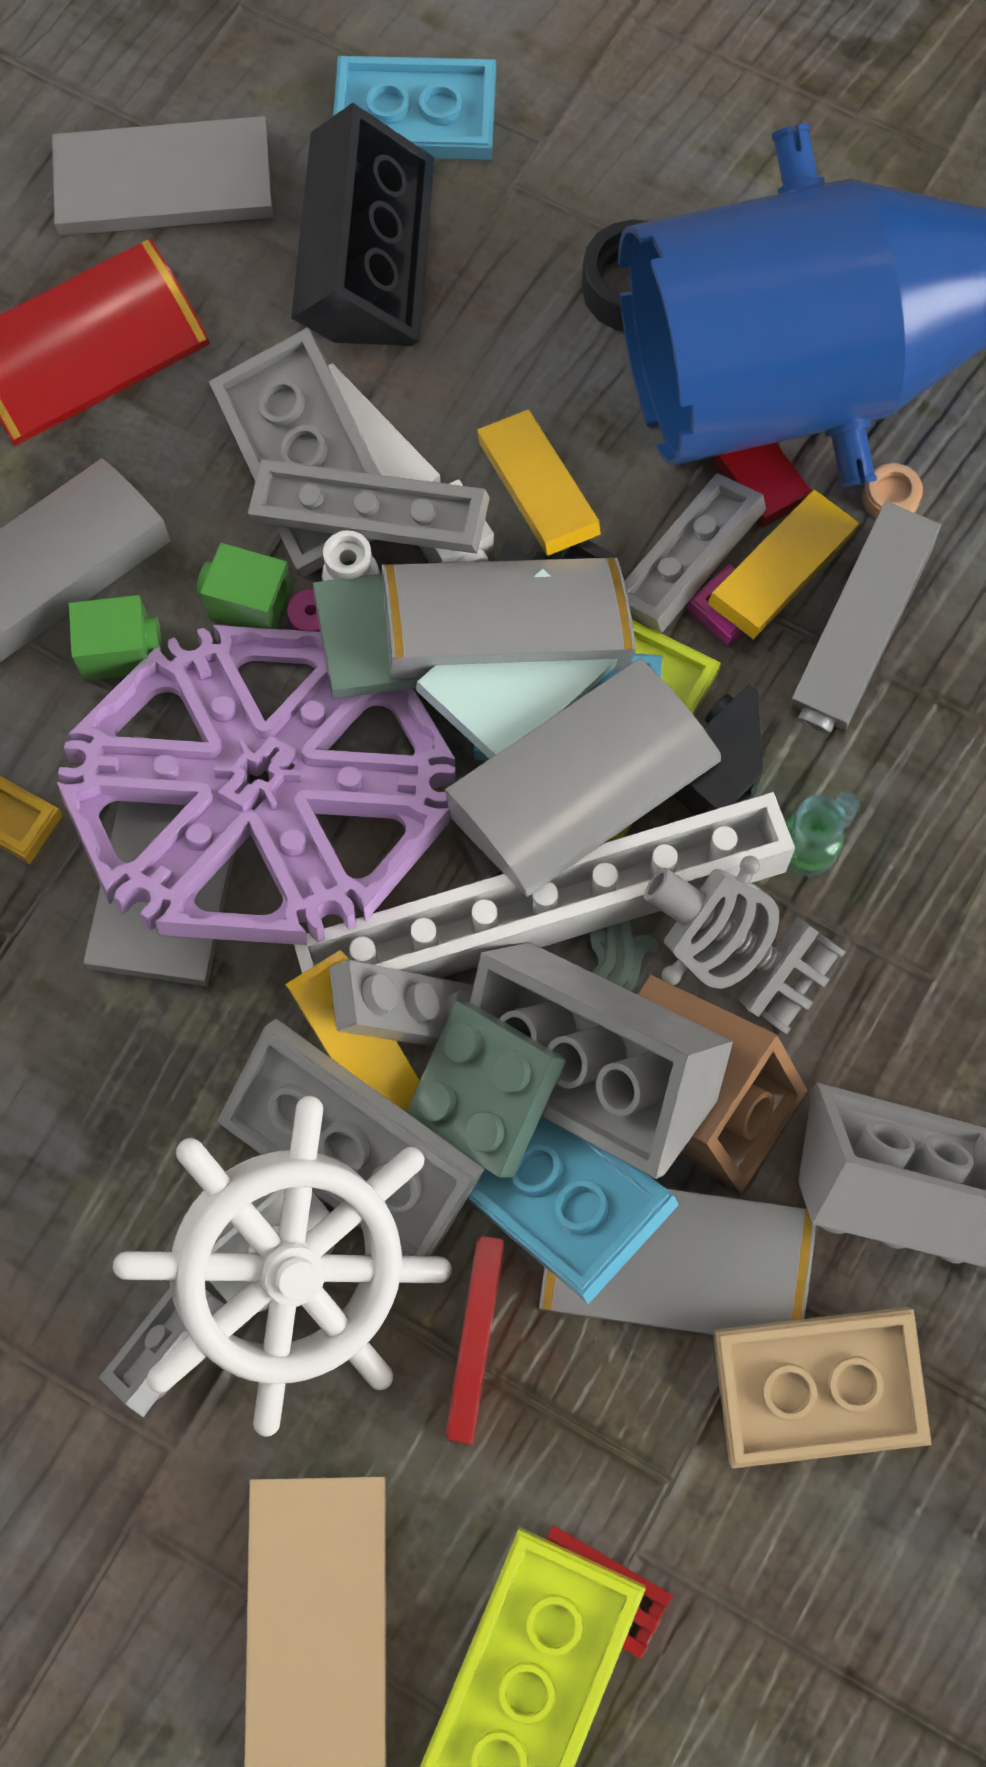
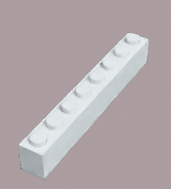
[294,792,795,978]

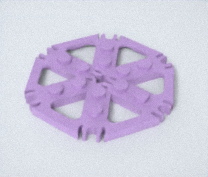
[57,625,455,945]

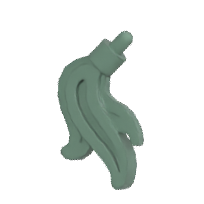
[590,920,659,992]

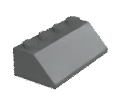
[470,942,733,1179]

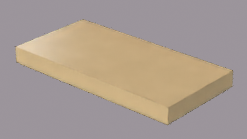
[245,1477,387,1767]

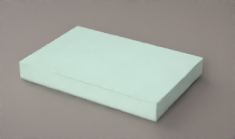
[416,569,618,759]

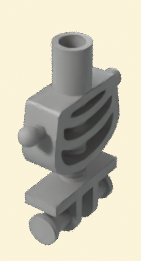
[644,855,846,1034]

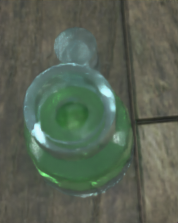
[786,792,860,876]

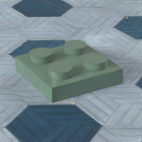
[407,1000,567,1178]

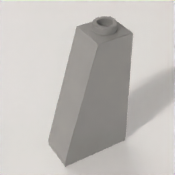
[791,501,942,734]

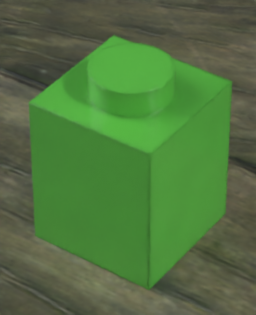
[197,542,293,629]
[69,595,162,681]

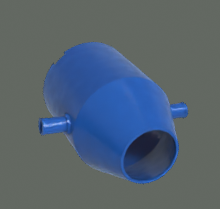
[618,123,986,489]

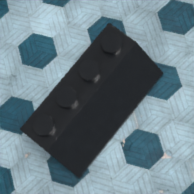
[291,103,434,346]

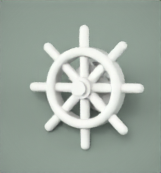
[113,1096,452,1437]

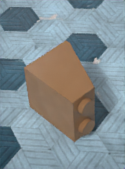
[635,975,807,1194]

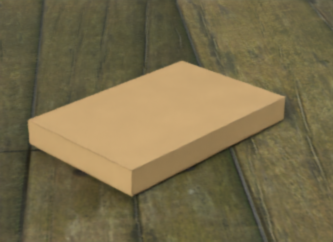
[713,1307,932,1468]

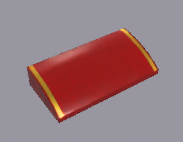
[0,238,210,447]

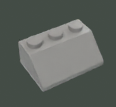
[798,1082,986,1268]

